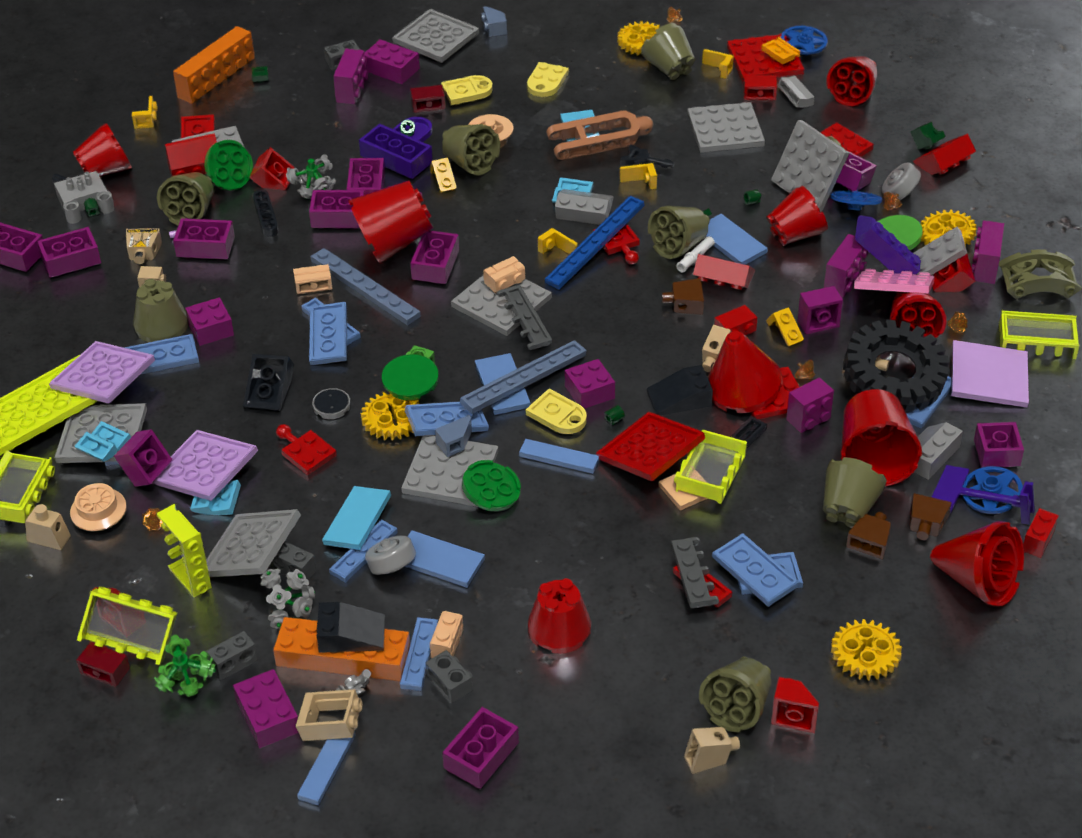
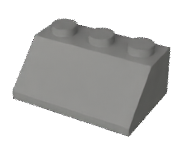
[555,189,613,225]
[914,422,963,480]

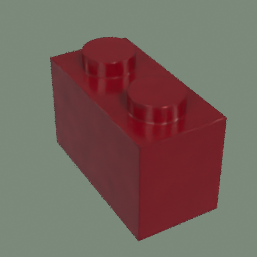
[410,85,446,113]
[76,642,130,687]

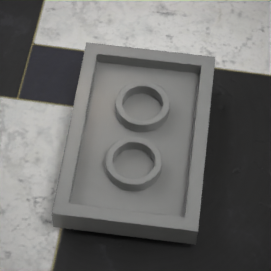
[913,227,967,276]

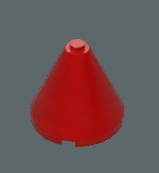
[708,331,783,413]
[930,521,1024,606]

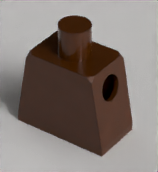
[662,278,704,315]
[910,493,952,540]
[846,512,891,560]

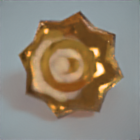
[666,7,683,23]
[883,192,902,210]
[948,311,968,334]
[795,359,816,380]
[142,508,163,531]

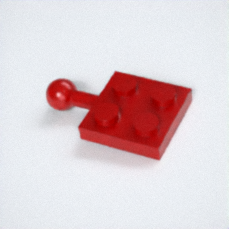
[181,114,215,138]
[593,224,640,265]
[276,424,337,476]

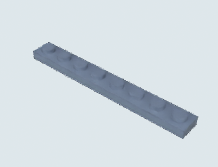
[311,248,421,326]
[460,340,587,414]

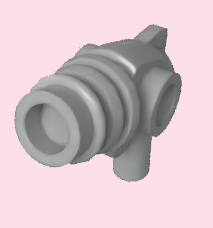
[336,669,371,697]

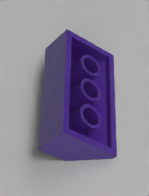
[855,215,921,275]

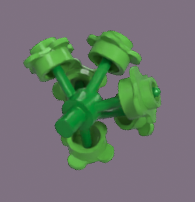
[154,635,216,697]

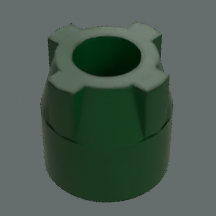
[743,189,761,205]
[84,198,99,217]
[604,405,625,425]

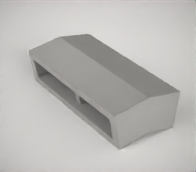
[777,76,814,108]

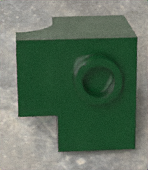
[910,121,946,150]

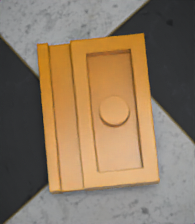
[762,37,800,64]

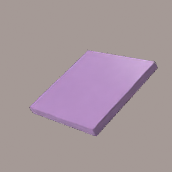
[951,340,1029,408]
[49,341,155,403]
[151,430,258,501]

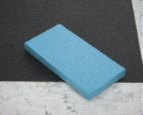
[322,486,391,550]

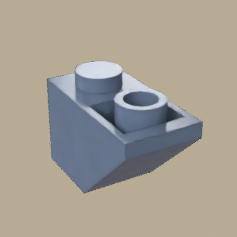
[481,6,507,37]
[435,415,472,457]

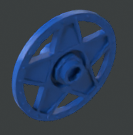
[781,26,828,55]
[830,190,882,210]
[962,466,1023,514]

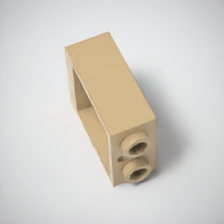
[296,689,363,741]

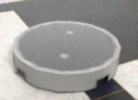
[312,388,351,419]

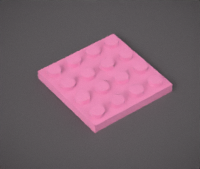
[854,269,934,294]

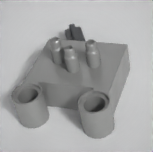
[52,171,115,224]

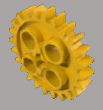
[618,21,660,56]
[921,210,976,247]
[361,392,419,441]
[831,619,902,680]

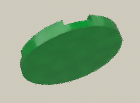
[204,140,253,191]
[382,354,439,400]
[462,460,521,511]

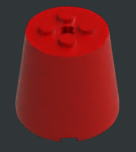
[348,180,433,264]
[841,389,922,486]

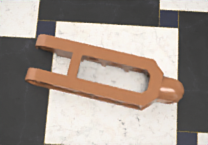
[546,110,653,160]

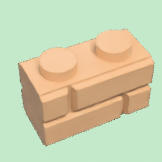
[483,256,525,293]
[293,264,332,294]
[430,611,463,658]

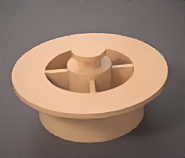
[468,114,513,148]
[70,483,126,531]

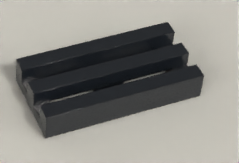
[730,416,767,449]

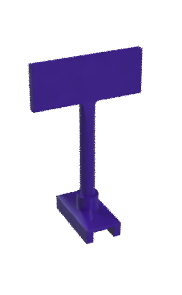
[932,465,1035,525]

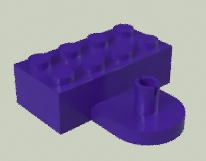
[359,117,433,179]

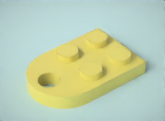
[527,62,569,97]
[441,75,492,105]
[526,389,587,434]

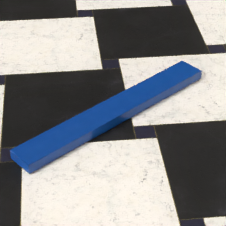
[545,196,645,290]

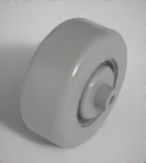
[882,162,921,202]
[365,535,416,575]

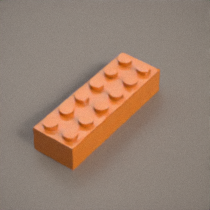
[173,26,255,104]
[273,617,410,681]

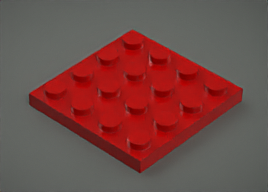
[727,34,804,82]
[596,412,706,481]

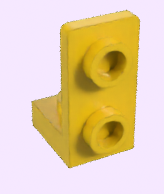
[702,49,734,79]
[132,96,157,129]
[430,158,457,193]
[620,163,657,189]
[538,228,578,255]
[766,307,804,346]

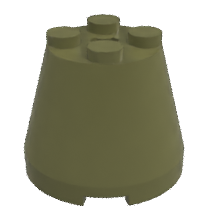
[641,23,695,80]
[442,124,500,175]
[157,172,214,225]
[648,206,710,259]
[133,279,189,342]
[823,457,886,528]
[699,657,771,732]

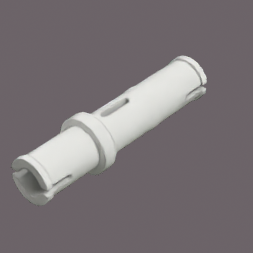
[676,236,715,273]

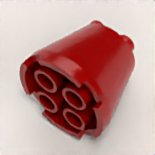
[827,56,877,106]
[73,123,132,177]
[766,186,828,246]
[890,292,947,338]
[528,578,591,654]

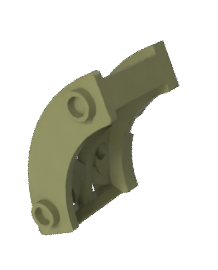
[999,249,1082,299]

